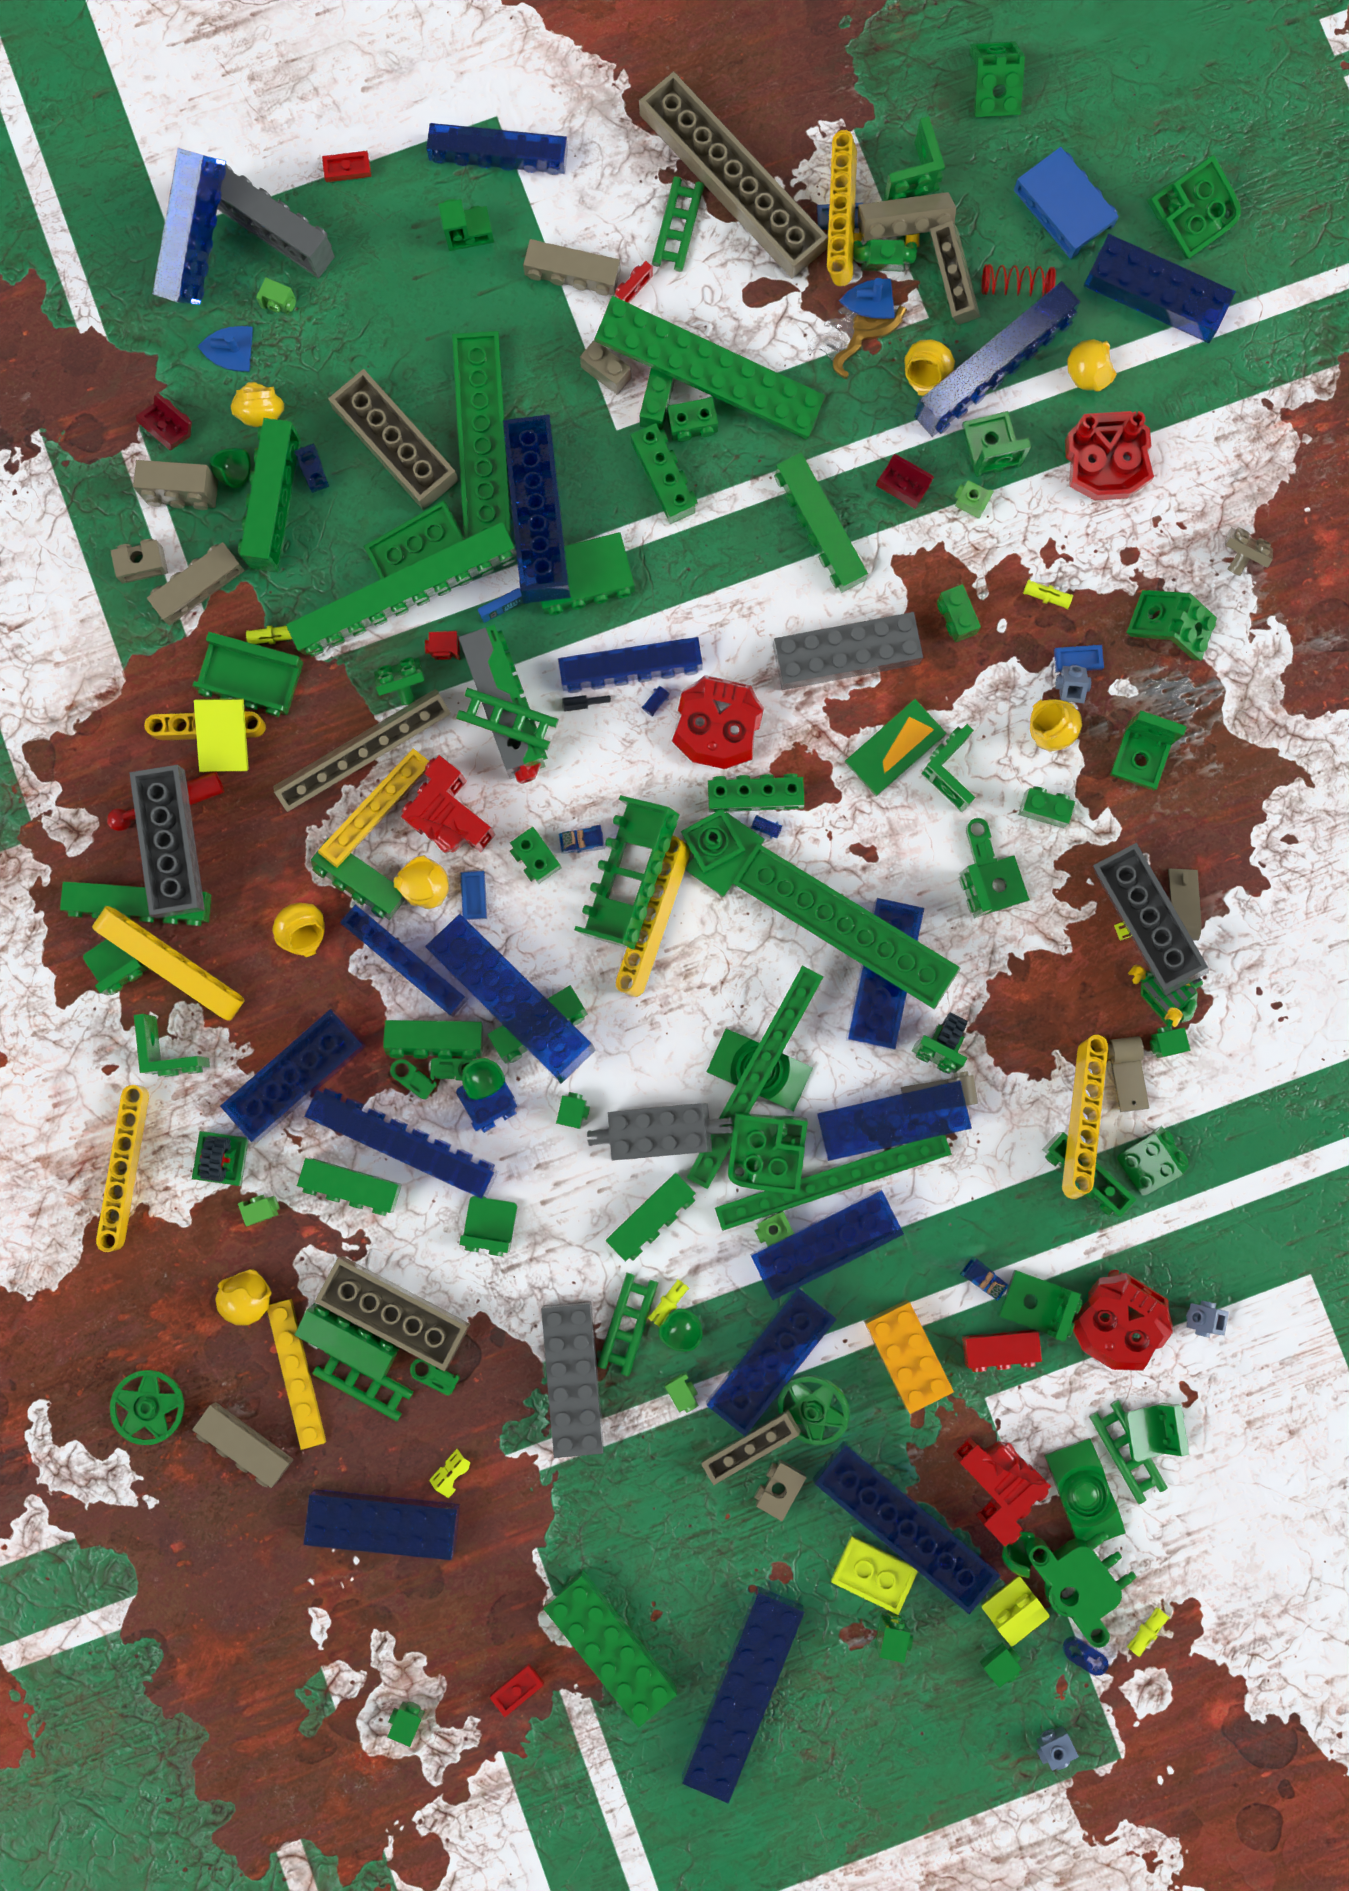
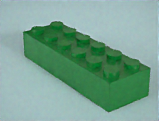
[238,418,301,573]
[543,1570,677,1728]

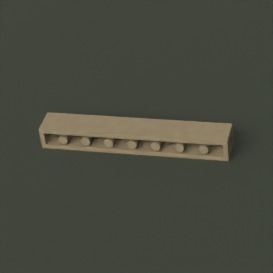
[273,689,451,812]

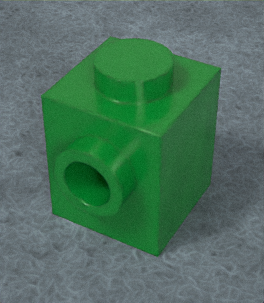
[1150,1026,1191,1058]
[556,1092,590,1129]
[980,1642,1022,1688]
[387,1701,425,1747]

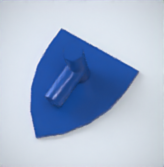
[839,278,895,319]
[198,326,253,372]

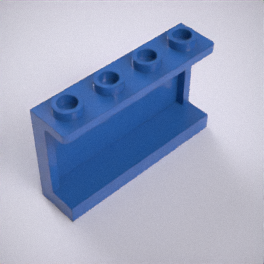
[1014,147,1119,259]

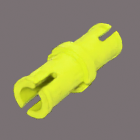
[1023,579,1073,609]
[246,625,292,645]
[648,1278,690,1327]
[1127,1607,1170,1657]

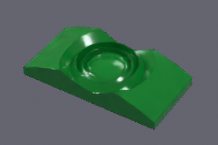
[706,1029,813,1112]
[1044,1438,1126,1542]

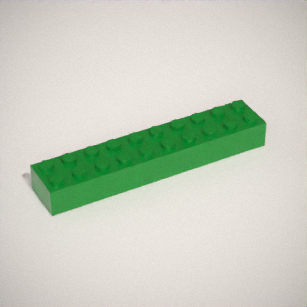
[286,522,518,657]

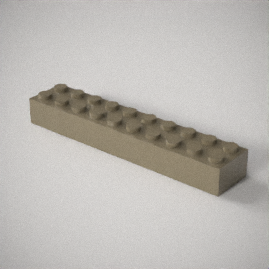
[639,71,828,279]

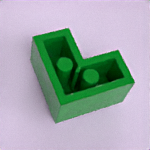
[438,199,494,251]

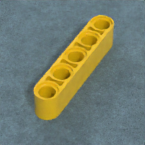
[144,711,266,740]

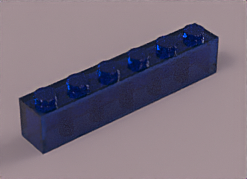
[426,123,568,175]
[558,637,703,693]
[340,904,468,1017]

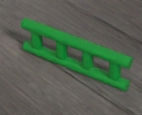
[652,177,704,272]
[456,688,559,750]
[597,1272,659,1377]
[313,1352,414,1422]
[1089,1400,1168,1504]

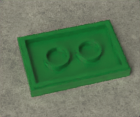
[685,812,765,897]

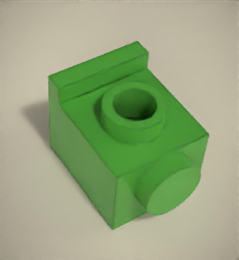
[256,278,296,314]
[954,480,994,519]
[238,1195,279,1226]
[754,1211,794,1246]
[665,1371,699,1413]

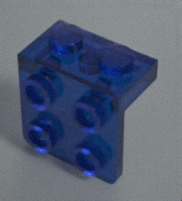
[456,1081,520,1133]

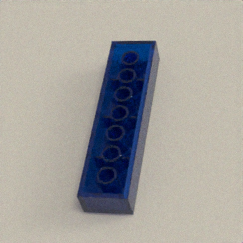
[914,281,1080,437]
[503,414,571,604]
[425,914,596,1084]
[304,1088,499,1199]
[813,1440,1001,1615]
[682,1586,805,1804]

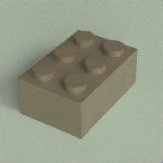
[133,460,218,510]

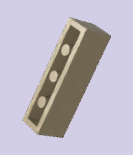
[858,192,956,241]
[930,221,980,325]
[523,239,621,296]
[147,542,245,626]
[192,1402,294,1488]
[701,1409,800,1485]

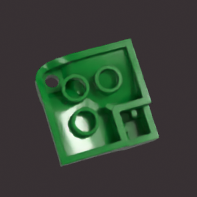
[1146,155,1241,259]
[728,1112,808,1195]

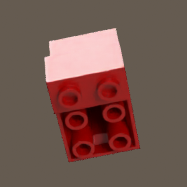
[401,755,496,854]
[953,1437,1051,1547]

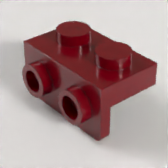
[136,393,192,451]
[875,454,934,509]

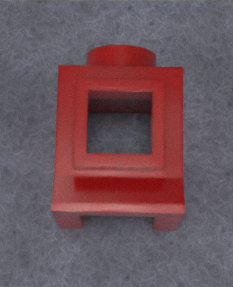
[425,631,460,660]

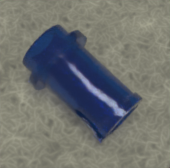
[641,686,670,717]
[751,815,783,839]

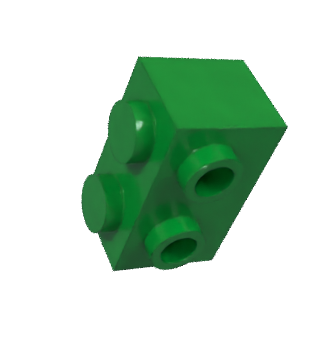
[667,397,718,442]
[937,584,981,643]
[1018,786,1076,829]
[510,827,562,884]
[875,1613,913,1663]

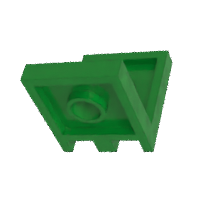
[970,41,1025,117]
[884,116,945,201]
[962,411,1031,477]
[1126,590,1217,661]
[1110,710,1187,791]
[921,724,976,812]
[959,855,1030,919]
[134,1014,210,1077]
[998,1270,1082,1342]

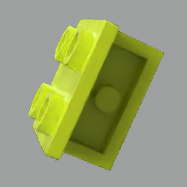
[981,1576,1050,1646]

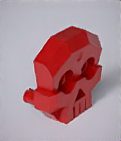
[1065,411,1154,501]
[672,675,764,769]
[1072,1269,1173,1371]

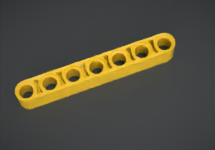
[827,130,857,286]
[616,836,691,997]
[92,906,245,1021]
[1062,1035,1108,1199]
[96,1085,149,1252]

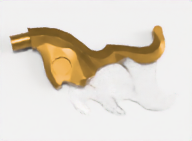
[808,306,907,379]

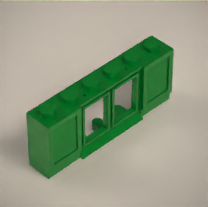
[574,795,680,950]

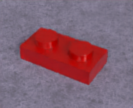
[322,150,372,182]
[615,260,653,303]
[489,1663,544,1718]

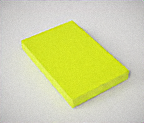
[194,699,249,772]
[831,1535,919,1615]

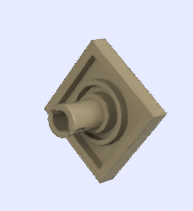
[1225,527,1273,576]

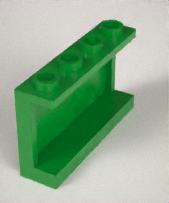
[529,532,635,616]
[192,632,304,717]

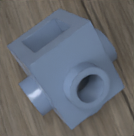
[1055,665,1091,703]
[1186,1300,1229,1338]
[1036,1726,1079,1771]

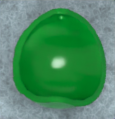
[210,448,251,488]
[462,1058,505,1100]
[659,1308,703,1352]
[1002,1532,1035,1578]

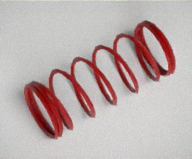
[981,264,1056,298]

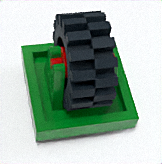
[911,1012,968,1074]
[192,1131,249,1186]

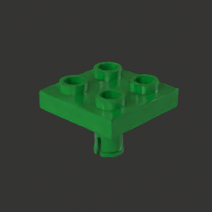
[374,657,424,705]
[681,809,746,874]

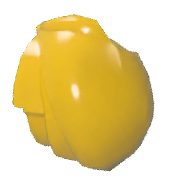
[1067,339,1117,392]
[904,340,955,396]
[231,382,284,427]
[1030,699,1082,752]
[394,855,449,909]
[272,902,325,957]
[215,1269,271,1325]

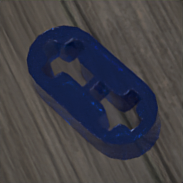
[1063,1636,1109,1676]

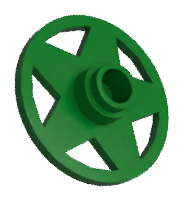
[110,1370,184,1445]
[778,1375,850,1445]

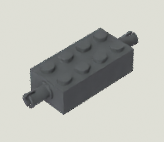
[587,1103,733,1161]

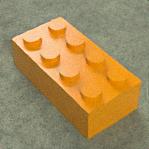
[863,1300,954,1414]

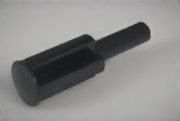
[562,695,611,712]

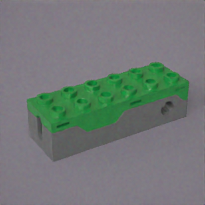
[459,624,548,784]

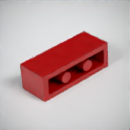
[962,1329,1042,1372]

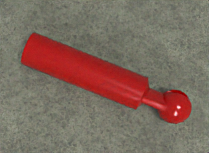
[107,771,224,831]

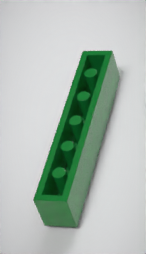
[774,452,868,593]
[60,882,212,926]

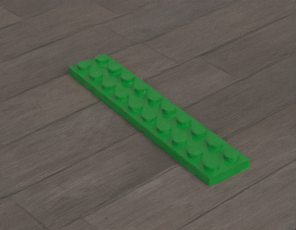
[594,296,825,439]
[452,331,512,540]
[733,843,961,1010]

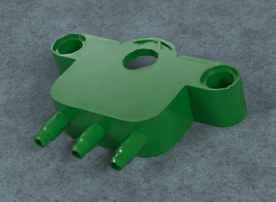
[1025,1531,1137,1648]

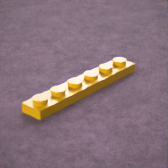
[318,748,429,868]
[267,1299,326,1450]

